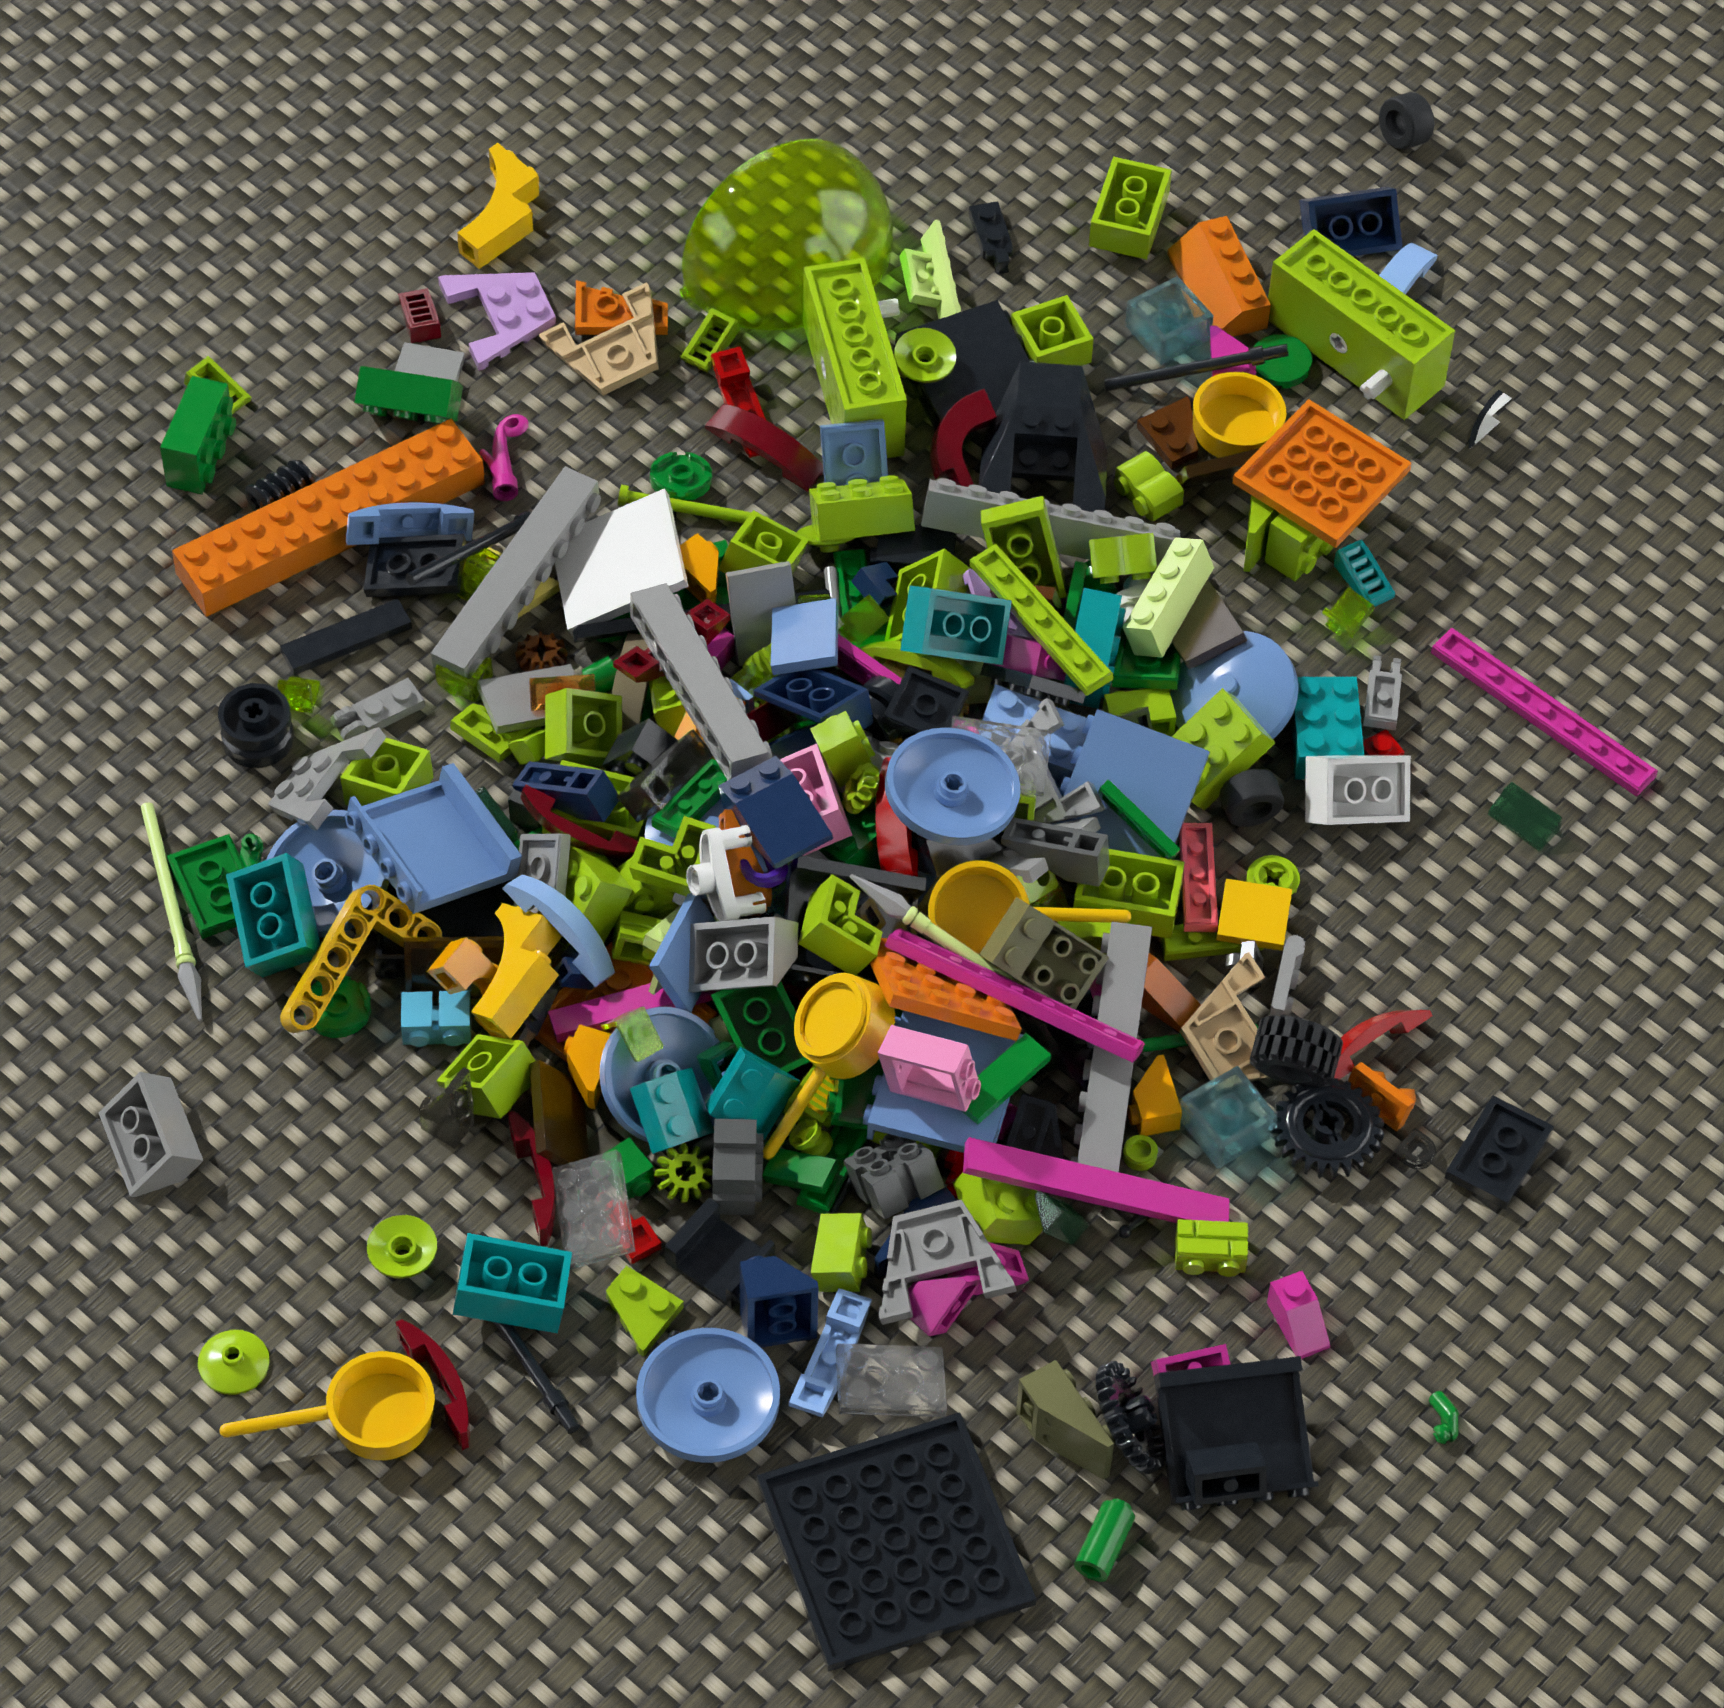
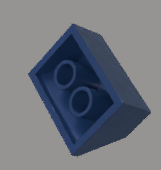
[1299,187,1403,256]
[753,669,874,729]
[740,1256,819,1348]

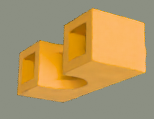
[427,937,506,1038]

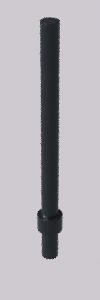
[1104,344,1289,391]
[406,511,532,586]
[494,1322,580,1434]

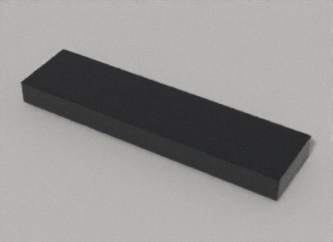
[280,599,412,675]

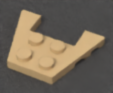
[539,282,659,396]
[1179,952,1270,1089]

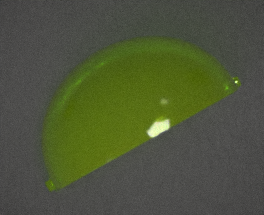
[680,139,893,330]

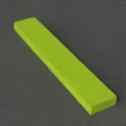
[970,544,1113,696]

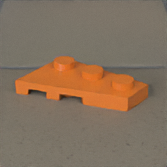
[575,280,668,335]

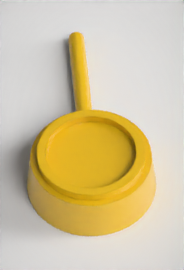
[1193,372,1286,458]
[928,861,1132,960]
[763,973,895,1160]
[219,1351,435,1460]

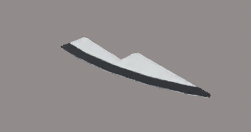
[1468,390,1512,449]

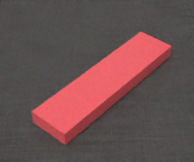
[1178,823,1218,932]

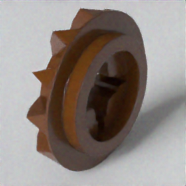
[515,631,567,672]

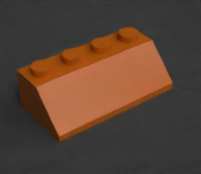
[1167,216,1271,341]

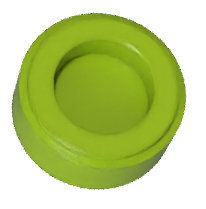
[1123,1135,1158,1171]

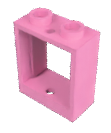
[878,1025,981,1112]

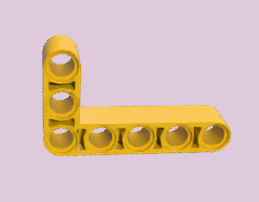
[280,885,442,1033]

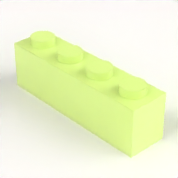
[1123,538,1214,658]

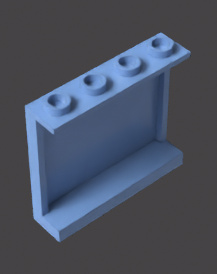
[1052,709,1210,858]
[345,763,522,914]
[863,1010,1023,1153]

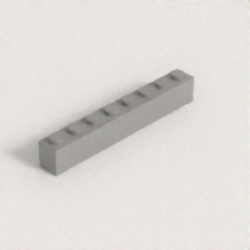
[431,466,601,687]
[921,478,1180,573]
[630,583,772,780]
[1071,922,1152,1172]

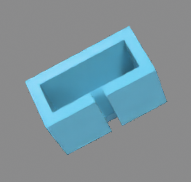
[401,991,472,1047]

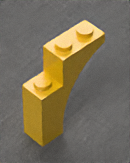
[457,143,539,269]
[471,903,562,1039]

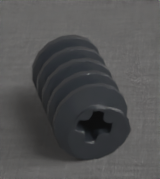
[245,460,315,511]

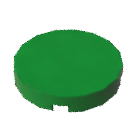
[1254,334,1312,388]
[649,452,712,501]
[304,975,371,1038]

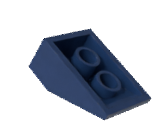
[718,756,833,869]

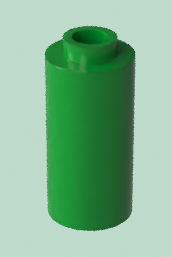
[1074,1499,1135,1582]

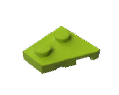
[450,703,541,763]
[606,1265,684,1357]

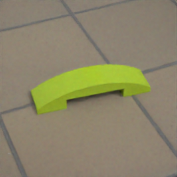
[859,641,975,689]

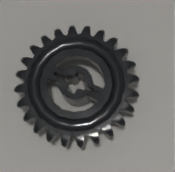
[1271,1078,1384,1179]
[1095,1361,1165,1474]

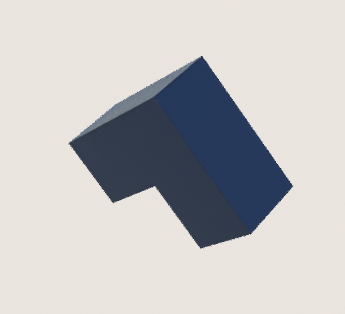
[851,562,898,610]
[554,944,595,990]

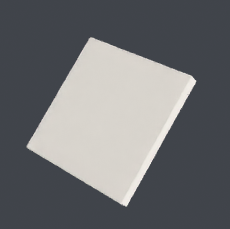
[555,488,689,636]

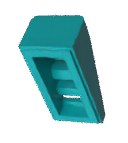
[1334,540,1396,610]

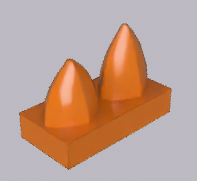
[1348,1062,1416,1131]

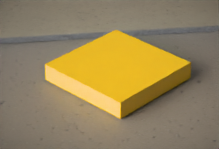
[1216,879,1292,951]

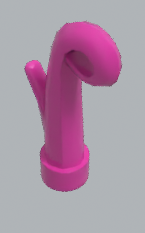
[479,414,529,501]

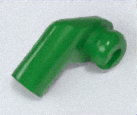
[240,833,264,868]
[1429,1391,1459,1444]

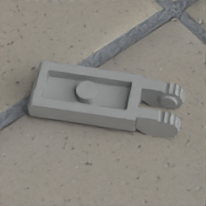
[1363,655,1402,730]
[330,678,425,740]
[1269,934,1305,1016]

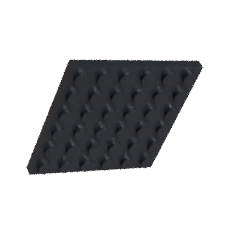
[756,1412,1036,1672]

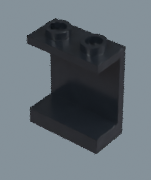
[665,1198,775,1309]

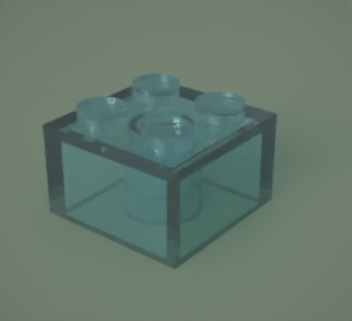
[1125,276,1214,365]
[1180,1066,1278,1169]

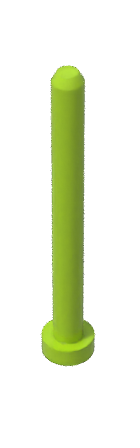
[617,484,751,523]

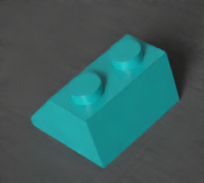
[705,1047,800,1140]
[630,1067,714,1154]

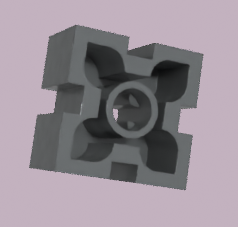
[712,1119,763,1215]
[843,1134,945,1219]

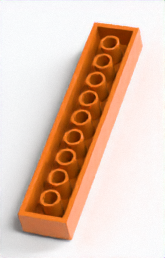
[172,418,485,617]

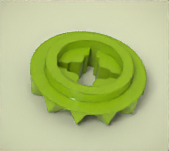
[842,762,880,814]
[1246,855,1300,894]

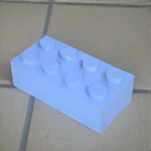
[977,684,1087,790]

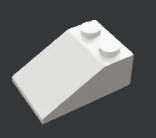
[1305,755,1411,825]

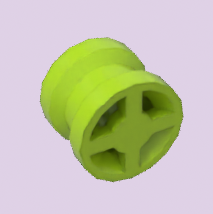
[789,1118,833,1157]

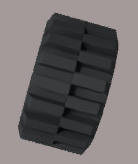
[1249,1015,1343,1087]

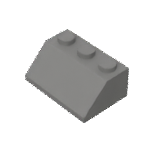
[688,916,799,993]
[99,1072,204,1197]

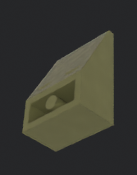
[979,897,1109,1009]
[1016,1360,1115,1480]

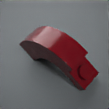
[930,388,997,487]

